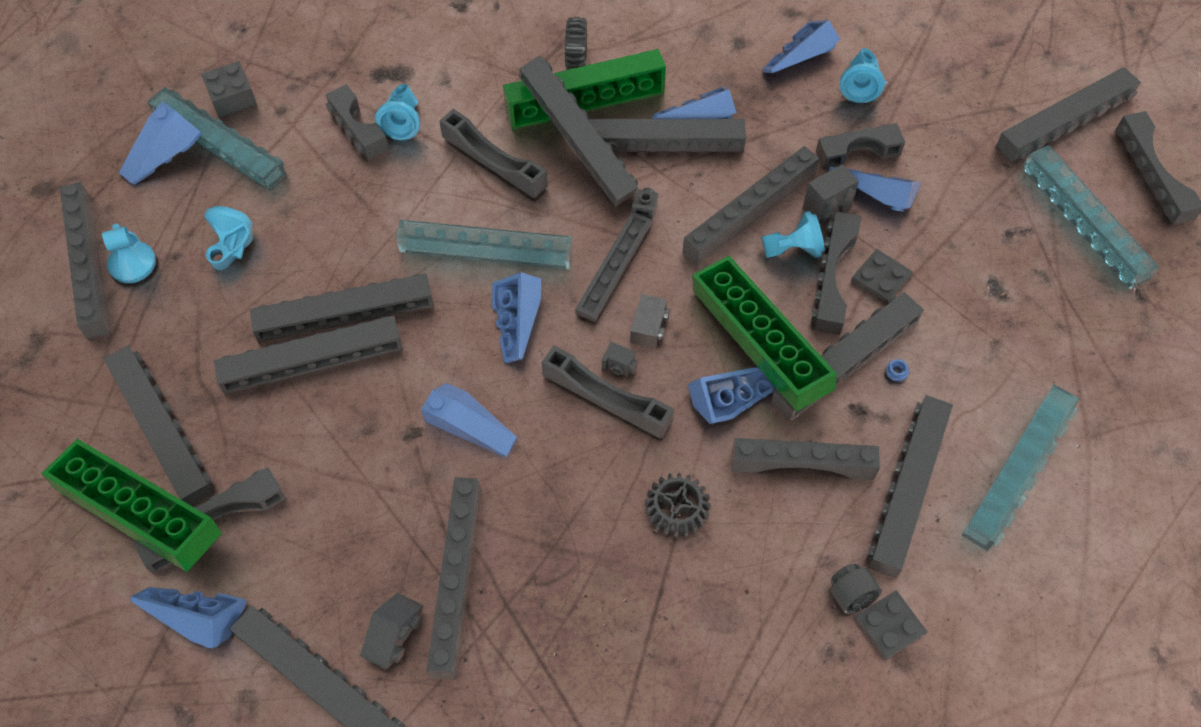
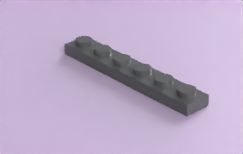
[575,212,652,322]

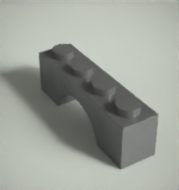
[325,84,389,160]
[816,123,905,170]

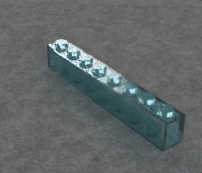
[147,87,286,191]
[1023,145,1159,290]
[396,220,572,269]
[962,384,1080,551]

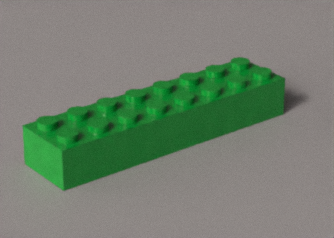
[503,49,666,130]
[692,256,837,412]
[41,439,222,572]

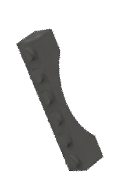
[439,109,548,199]
[1116,111,1201,225]
[811,211,861,335]
[541,346,674,439]
[732,438,880,480]
[133,467,287,574]

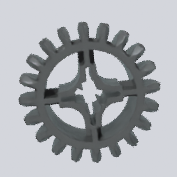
[565,17,587,70]
[645,472,711,537]

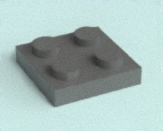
[851,249,913,304]
[855,590,928,661]

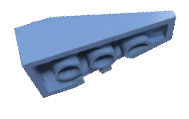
[762,20,841,73]
[651,86,737,119]
[119,101,202,185]
[829,167,921,212]
[492,272,541,363]
[687,367,775,424]
[421,383,517,458]
[130,587,246,648]

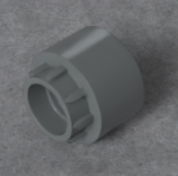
[831,564,882,614]

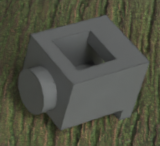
[632,187,658,222]
[602,342,638,377]

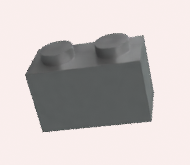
[630,294,670,348]

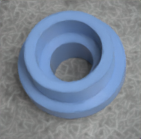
[886,359,909,382]

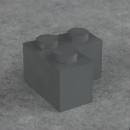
[360,593,424,670]

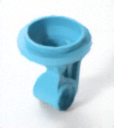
[840,48,888,103]
[374,84,420,140]
[204,206,253,270]
[761,211,825,258]
[102,223,156,284]

